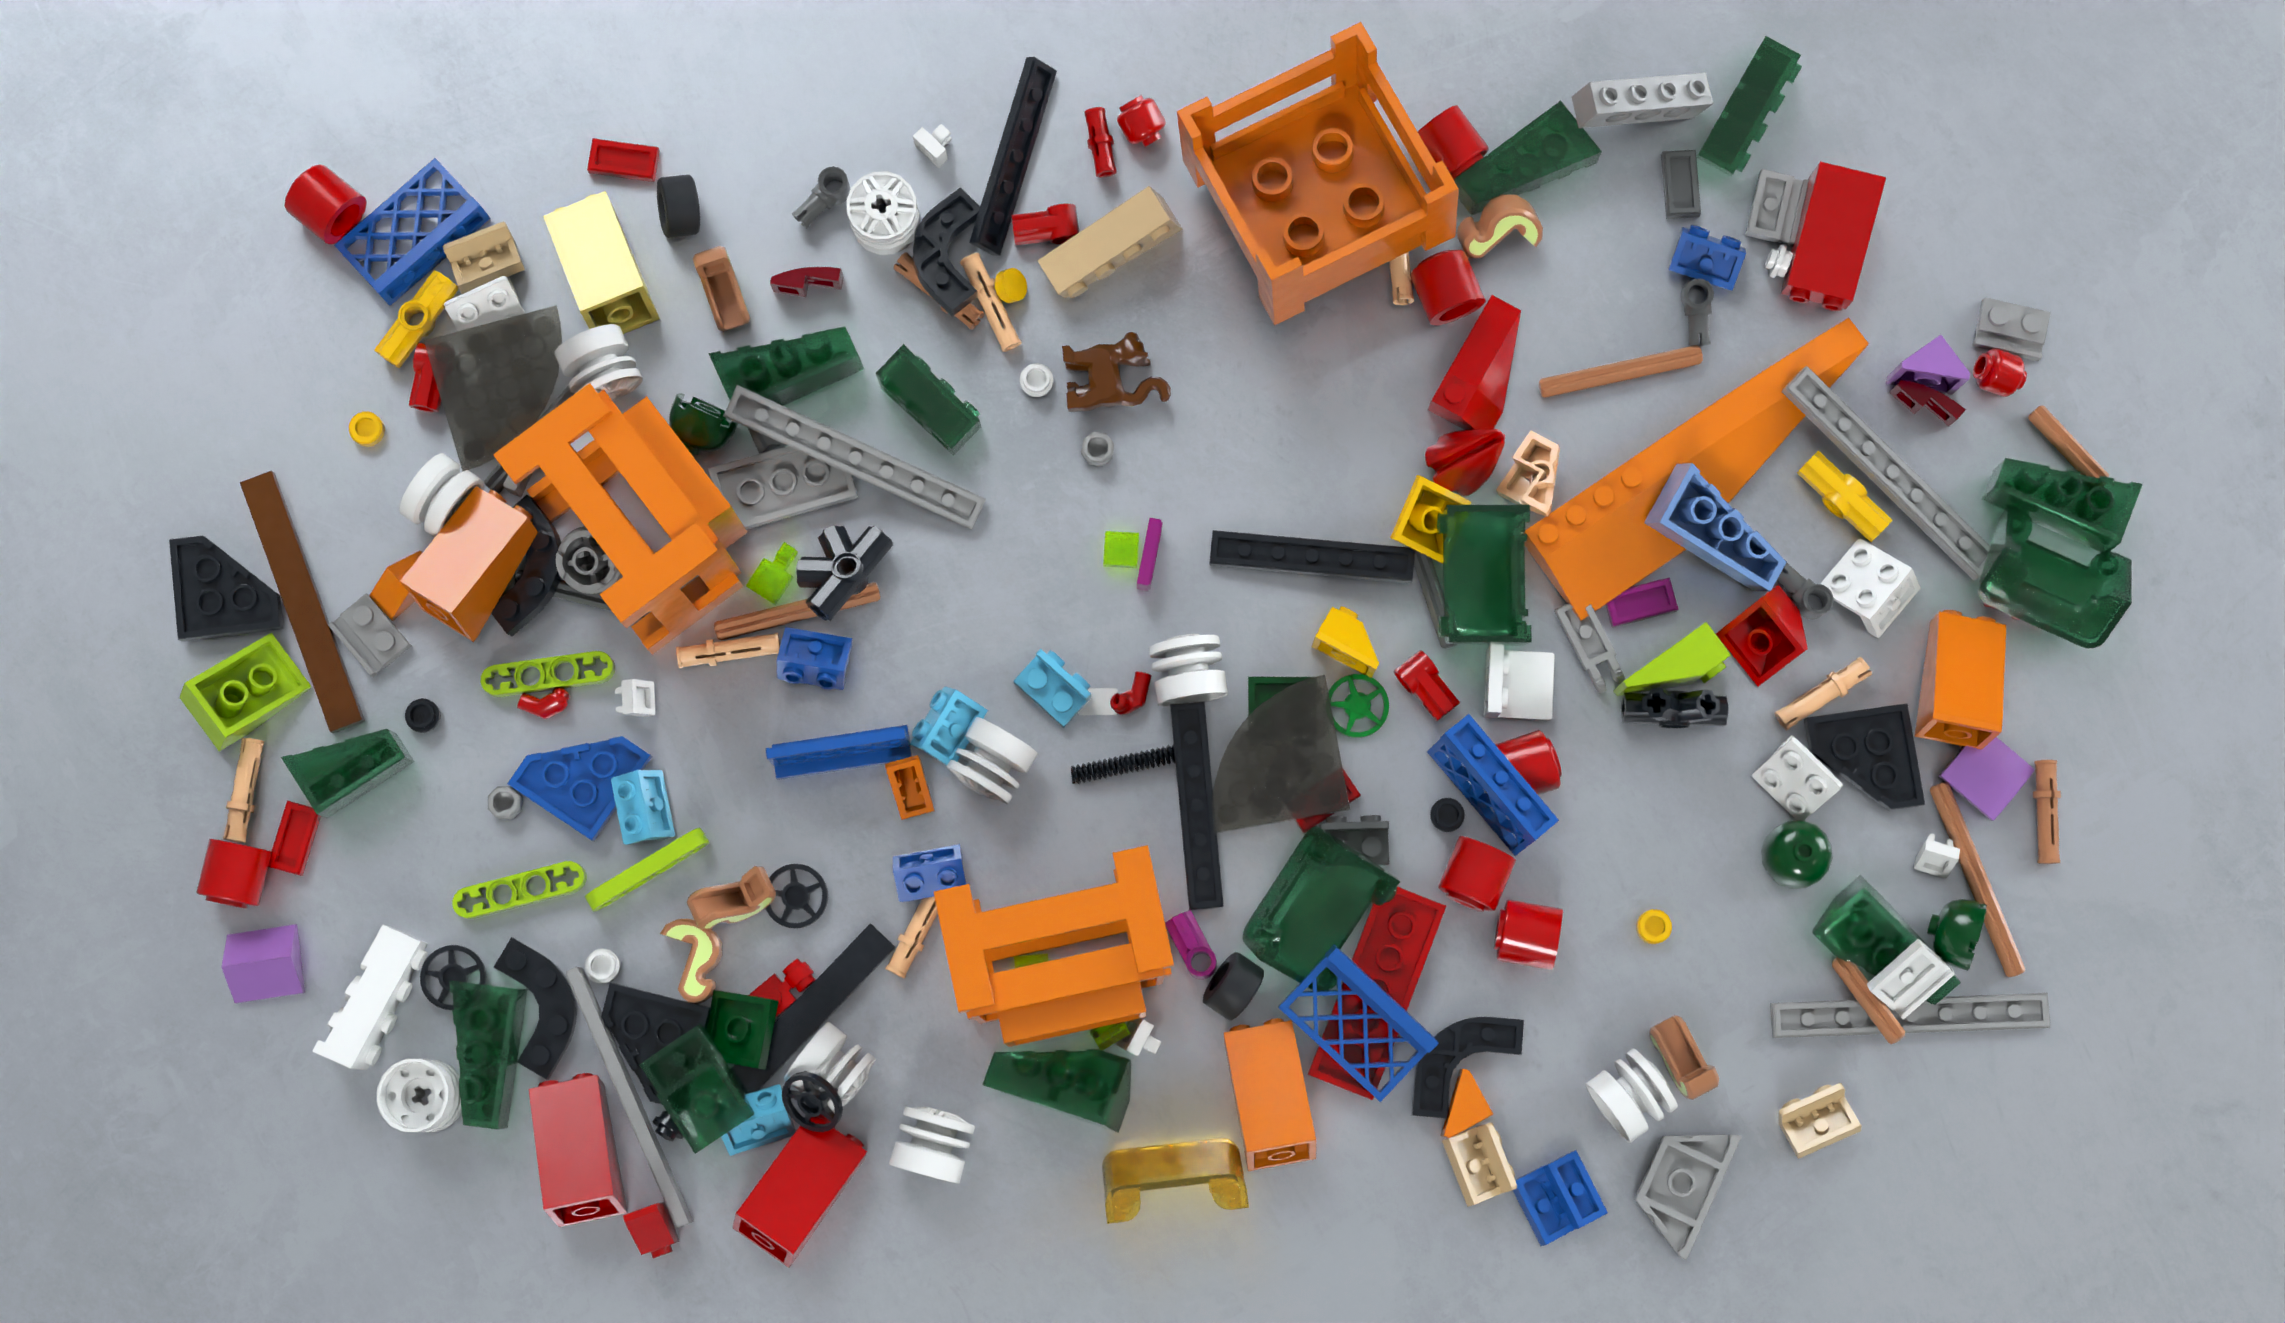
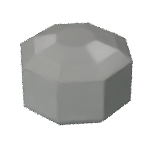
[1081,432,1114,466]
[488,786,522,819]

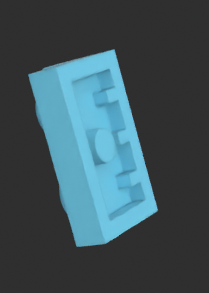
[1013,648,1091,728]
[910,686,988,766]
[611,770,675,845]
[714,1084,796,1156]

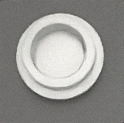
[1765,245,1793,278]
[1020,363,1053,397]
[585,949,620,984]

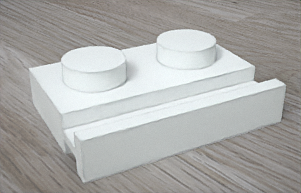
[1867,938,1955,1020]

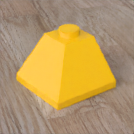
[1390,475,1471,564]
[1311,606,1379,678]

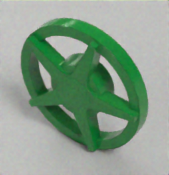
[1325,674,1389,738]

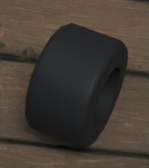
[657,175,700,238]
[1203,952,1264,1020]

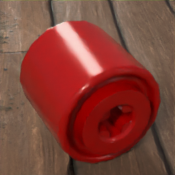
[1418,105,1489,182]
[284,164,367,245]
[1410,250,1486,326]
[1495,730,1562,795]
[1438,836,1516,912]
[196,839,272,909]
[1494,899,1563,970]

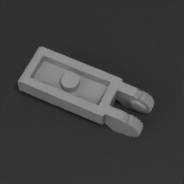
[1554,603,1626,694]

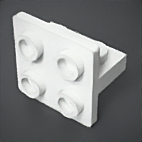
[444,276,532,356]
[1752,735,1843,821]

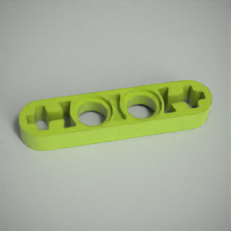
[480,651,615,697]
[585,828,709,912]
[452,861,587,919]

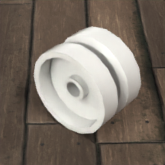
[399,453,484,537]

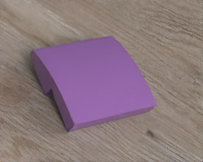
[1939,737,2035,821]

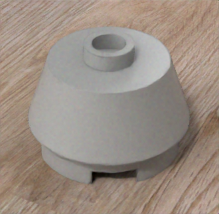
[556,526,620,594]

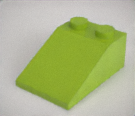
[1613,622,1731,696]
[179,633,312,752]

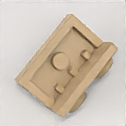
[443,222,525,294]
[1779,1083,1861,1159]
[1442,1122,1517,1207]

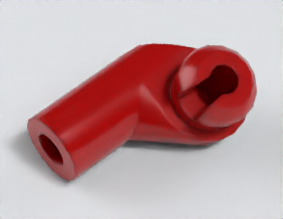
[1110,671,1152,715]
[517,688,570,719]

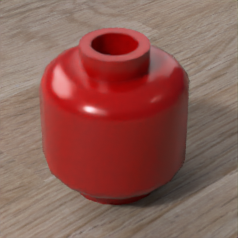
[1117,95,1166,147]
[1973,349,2027,397]

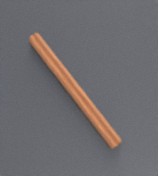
[1930,782,2025,977]

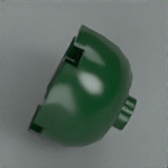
[669,393,739,455]
[1761,820,1833,889]
[1927,899,1987,971]

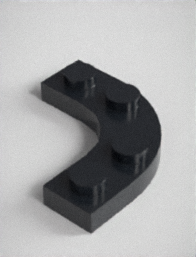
[913,187,980,317]
[491,495,561,637]
[494,937,577,1080]
[1411,1017,1524,1118]

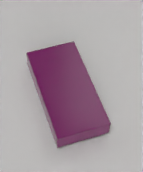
[1137,518,1163,591]
[1606,577,1679,628]

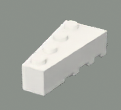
[313,925,428,1070]

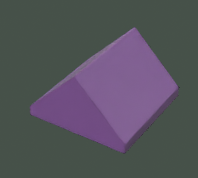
[1886,335,1970,395]
[221,924,305,1003]

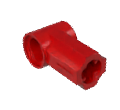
[1011,203,1079,246]
[409,343,455,413]
[1394,650,1460,721]

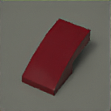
[770,267,844,297]
[1889,380,1966,427]

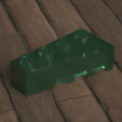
[1696,36,1802,176]
[1454,100,1602,216]
[1981,458,2143,554]
[449,980,528,1130]

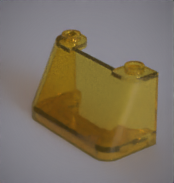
[1102,1138,1249,1224]

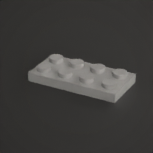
[709,446,858,530]

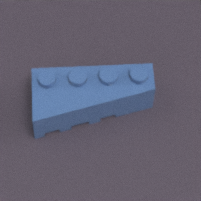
[1644,463,1786,592]

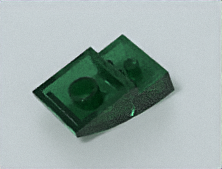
[639,1023,755,1154]

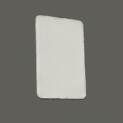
[1077,688,1118,715]

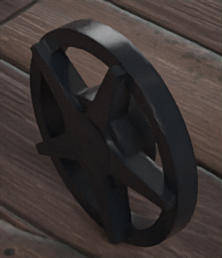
[765,864,828,929]
[420,945,486,1010]
[782,1071,843,1132]

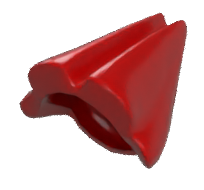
[1425,429,1506,497]

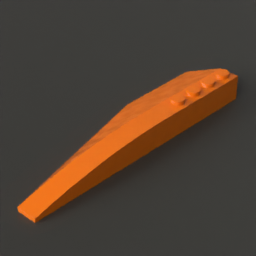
[1521,318,1869,621]

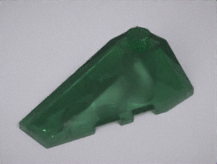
[1812,875,1961,1005]
[982,1049,1131,1133]

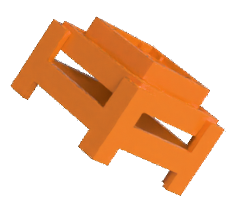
[1177,22,1459,326]
[493,383,748,655]
[934,845,1174,1047]

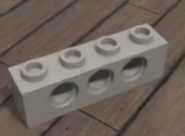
[1571,72,1713,128]

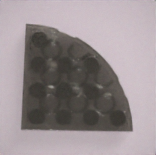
[424,305,562,472]
[1212,675,1350,834]

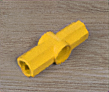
[374,270,459,369]
[1797,450,1893,542]

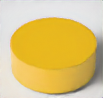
[994,268,1027,303]
[349,411,385,447]
[1636,909,1672,944]

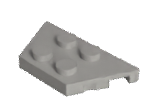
[1634,1135,1741,1260]

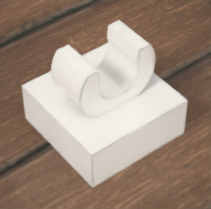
[913,124,952,168]
[615,679,655,717]
[1914,834,1960,879]
[1116,1018,1161,1056]

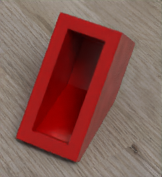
[623,1202,680,1258]

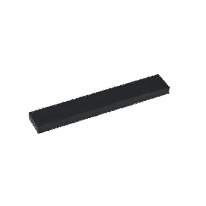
[969,57,1057,256]
[1209,530,1415,583]
[1170,701,1224,910]
[725,923,896,1094]

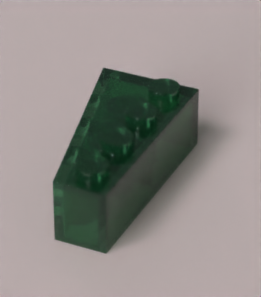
[708,326,864,406]

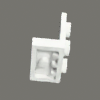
[1821,539,1921,639]
[1483,644,1555,721]

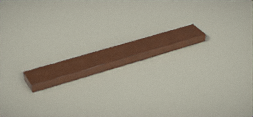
[240,470,365,733]

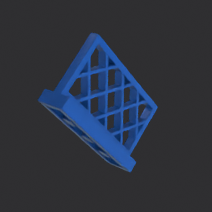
[334,158,491,306]
[1427,714,1559,856]
[765,725,912,780]
[1278,944,1439,1102]

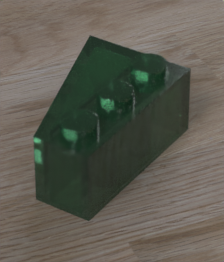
[875,344,981,456]
[281,729,414,818]

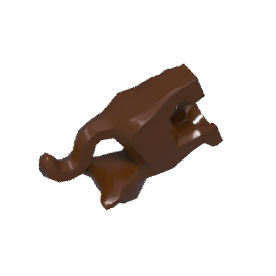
[1062,332,1171,412]

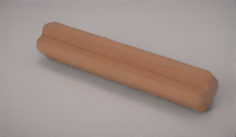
[2028,405,2109,488]
[1832,953,1905,1044]

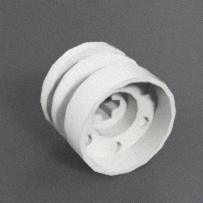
[846,171,920,255]
[555,324,643,401]
[1149,634,1228,707]
[947,717,1038,804]
[784,1022,876,1113]
[1585,1049,1678,1143]
[376,1058,466,1132]
[889,1106,975,1184]

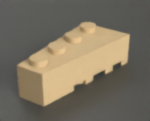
[1037,186,1183,298]

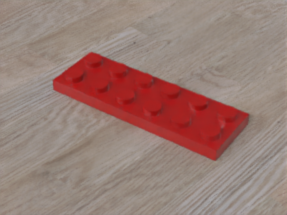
[1307,881,1446,1100]

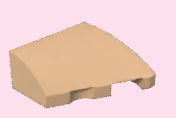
[1496,430,1560,517]

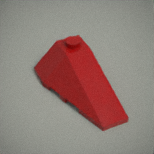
[1428,295,1521,430]

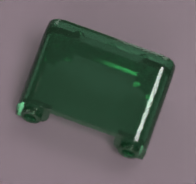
[1978,504,2132,649]
[1437,505,1532,646]
[1242,826,1400,997]

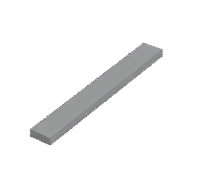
[1781,366,1999,580]
[723,385,986,530]
[565,967,694,1228]
[1770,993,2050,1038]

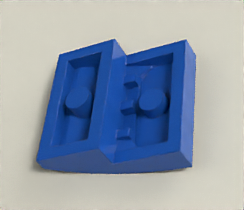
[1513,1150,1608,1246]

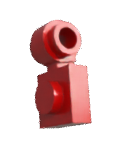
[749,958,816,1019]

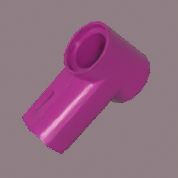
[1165,910,1217,980]

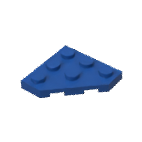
[507,736,652,842]

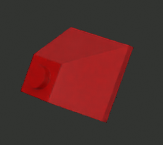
[1716,585,1808,687]

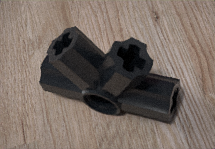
[796,525,893,621]
[1621,688,1728,728]

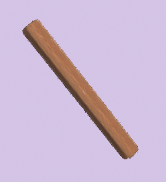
[1539,345,1703,398]
[714,582,880,640]

